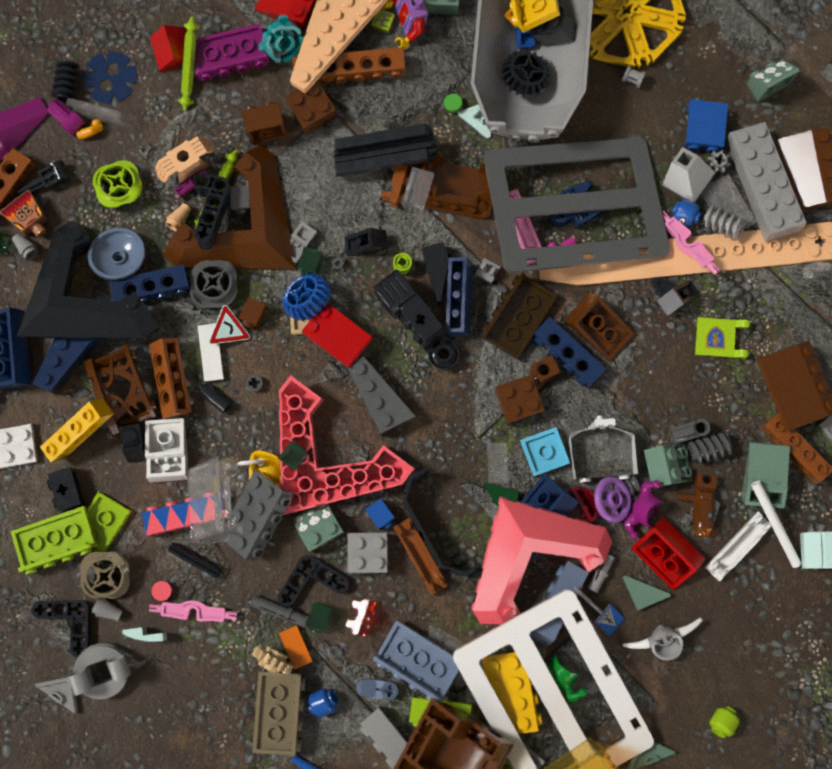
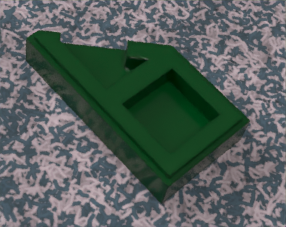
[484,483,519,506]

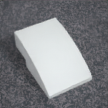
[145,418,188,483]

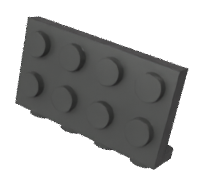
[218,470,294,560]

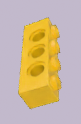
[40,398,114,462]

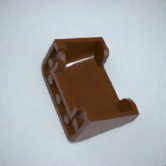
[417,151,492,218]

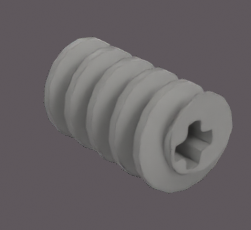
[703,204,746,240]

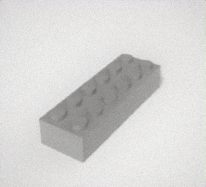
[725,122,806,242]

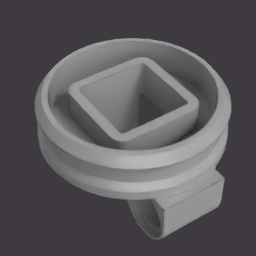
[68,644,131,699]

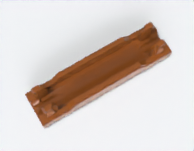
[381,164,414,209]
[393,517,449,595]

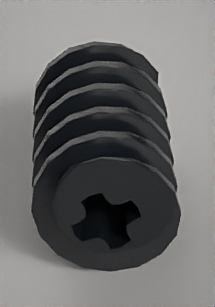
[51,61,80,104]

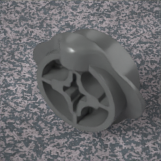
[190,260,237,308]

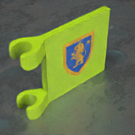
[695,317,750,360]

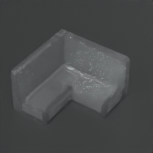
[402,167,434,215]

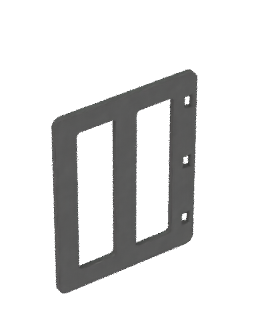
[483,138,670,273]

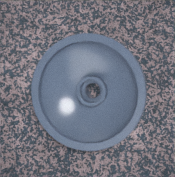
[88,228,145,280]

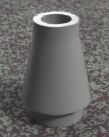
[12,233,38,261]
[92,598,123,621]

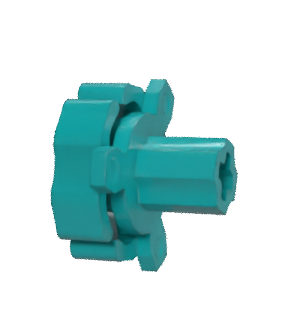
[258,15,304,63]

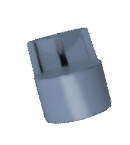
[356,679,398,700]

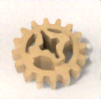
[252,646,294,675]

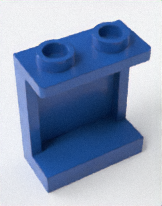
[683,99,728,154]

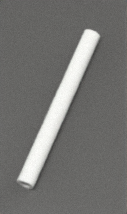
[751,481,802,568]

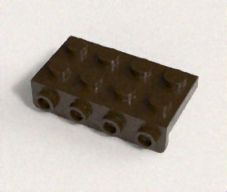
[481,272,558,360]

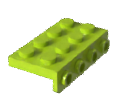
[10,506,98,575]

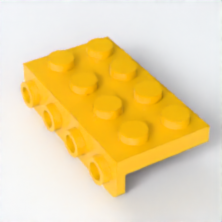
[509,0,560,33]
[482,651,543,734]

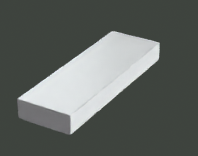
[197,323,224,383]

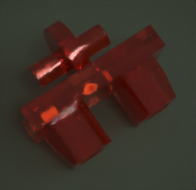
[345,599,380,636]

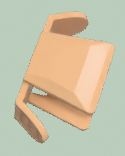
[156,136,215,184]

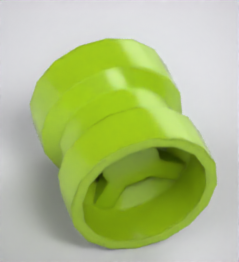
[393,253,412,275]

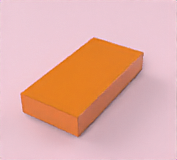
[279,625,313,670]

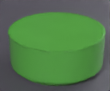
[444,94,463,114]

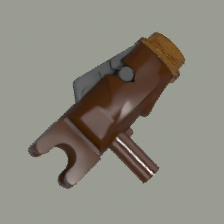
[676,473,720,537]

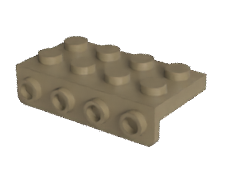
[252,671,306,757]

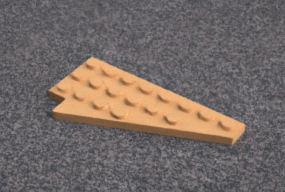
[290,0,388,94]

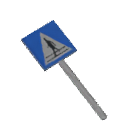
[574,586,625,636]

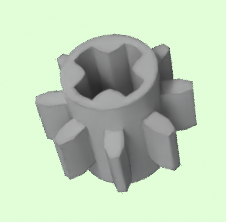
[706,150,730,174]

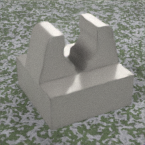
[475,258,501,284]

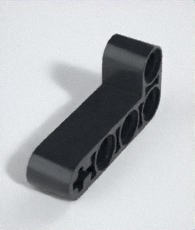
[194,173,230,250]

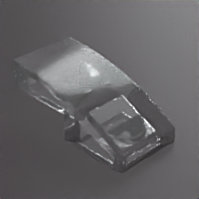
[487,442,508,483]

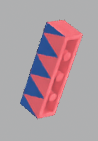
[142,492,226,536]

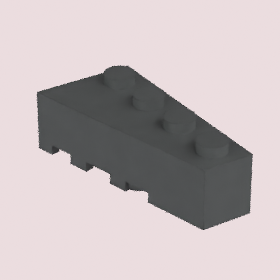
[347,356,415,436]

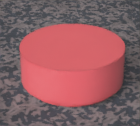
[152,581,172,601]

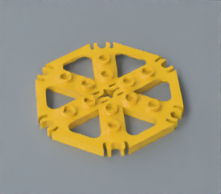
[589,0,686,69]

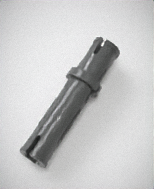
[250,595,309,628]

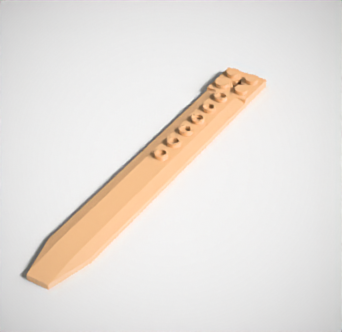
[539,222,832,286]

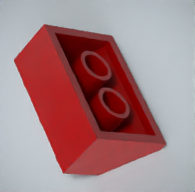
[631,517,705,590]

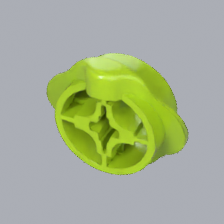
[93,160,142,208]

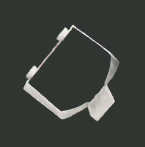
[568,415,638,483]

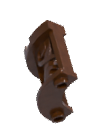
[84,344,157,435]

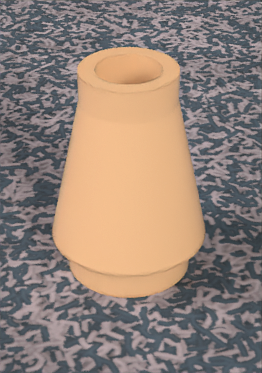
[165,203,192,231]

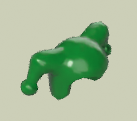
[538,650,587,703]

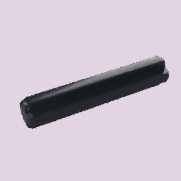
[168,542,221,578]

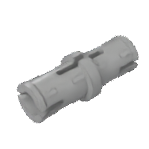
[587,554,615,593]

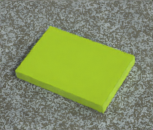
[87,491,132,562]

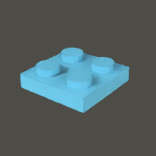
[520,427,570,477]

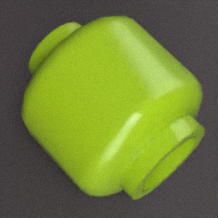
[709,707,740,738]

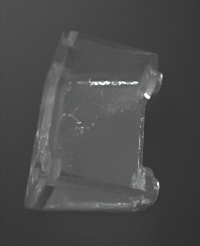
[186,455,243,545]

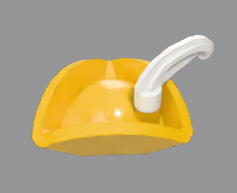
[237,451,281,486]

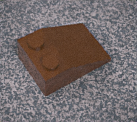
[564,293,635,362]

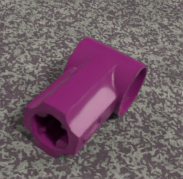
[47,99,85,136]

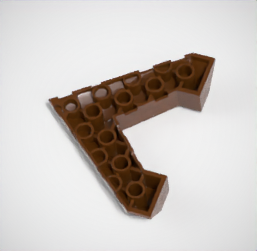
[162,145,297,271]

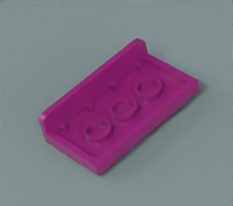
[194,23,270,81]

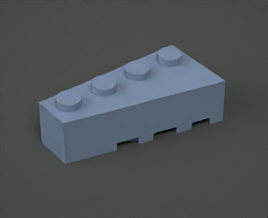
[530,561,588,648]

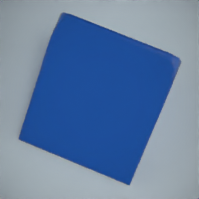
[515,28,536,49]

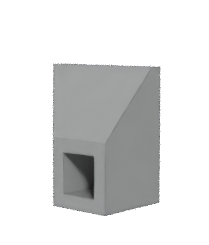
[662,147,715,202]

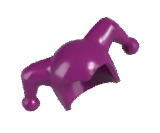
[623,480,663,540]

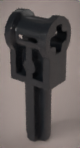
[17,160,71,196]

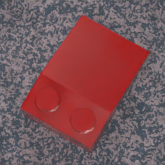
[255,0,317,32]
[301,303,373,368]

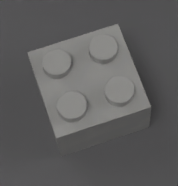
[348,533,388,573]

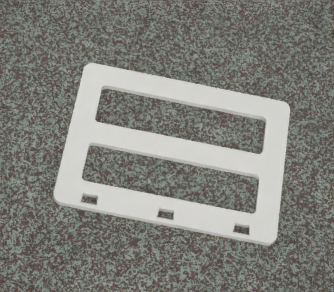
[453,589,654,769]

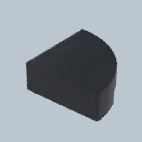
[650,278,676,298]

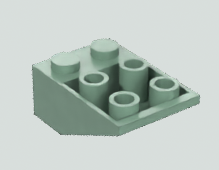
[741,442,790,509]

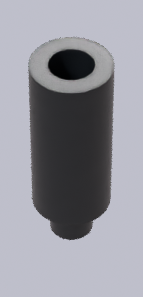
[196,382,232,414]

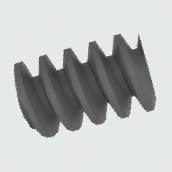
[688,432,732,464]

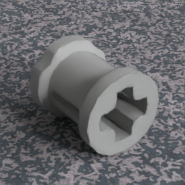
[622,65,646,88]

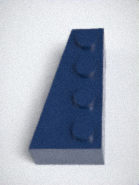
[33,337,102,395]

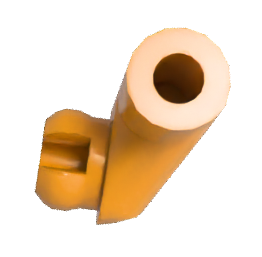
[76,119,103,140]

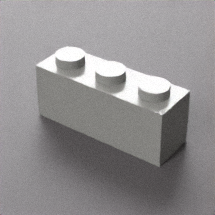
[360,706,408,769]

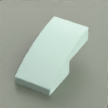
[122,627,167,642]

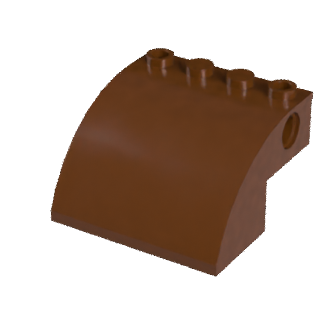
[394,698,514,769]

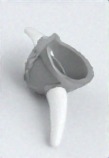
[623,618,702,661]

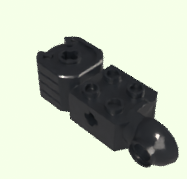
[373,269,460,370]

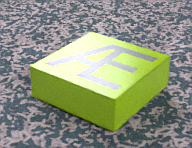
[371,9,395,33]

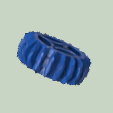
[281,272,331,321]

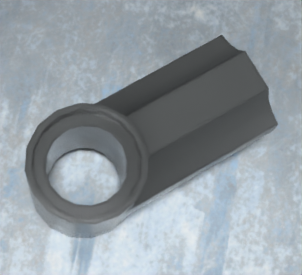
[669,419,710,444]

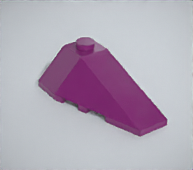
[0,97,49,163]

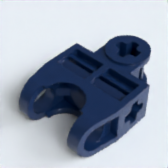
[549,181,605,229]

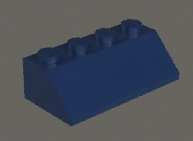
[0,307,31,389]
[521,473,579,563]

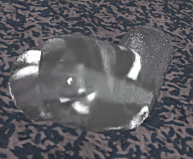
[802,261,831,279]

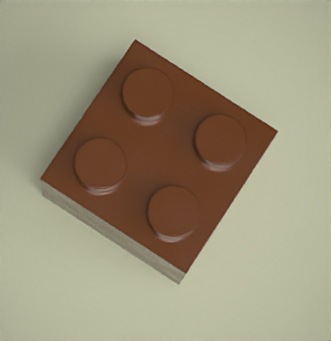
[285,80,337,135]
[241,102,287,145]
[494,374,545,426]

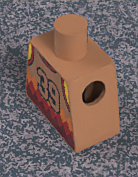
[0,190,47,238]

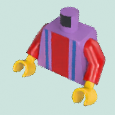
[381,0,428,50]

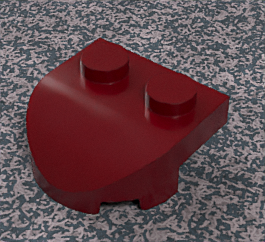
[567,486,599,523]

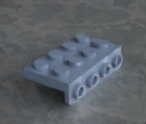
[373,620,459,701]

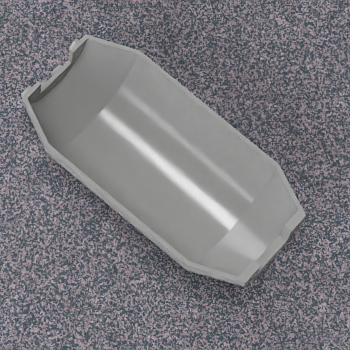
[471,0,593,143]

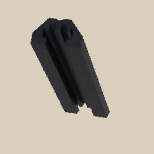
[334,123,438,177]

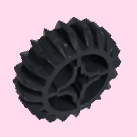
[501,49,551,98]

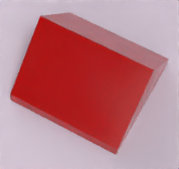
[150,25,187,72]

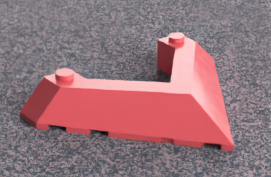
[279,375,414,515]
[471,497,612,624]

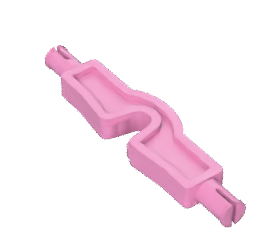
[662,210,720,275]
[149,600,238,622]

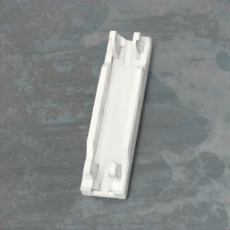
[704,511,772,581]

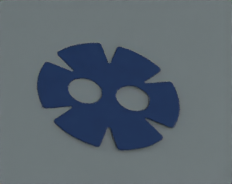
[82,51,137,104]

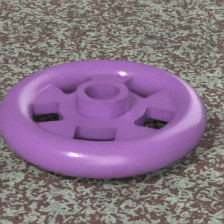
[594,476,632,523]

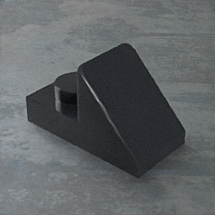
[120,422,147,463]

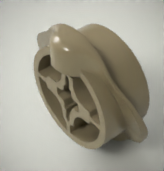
[80,551,130,599]

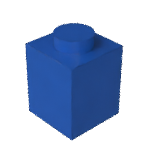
[365,499,395,530]

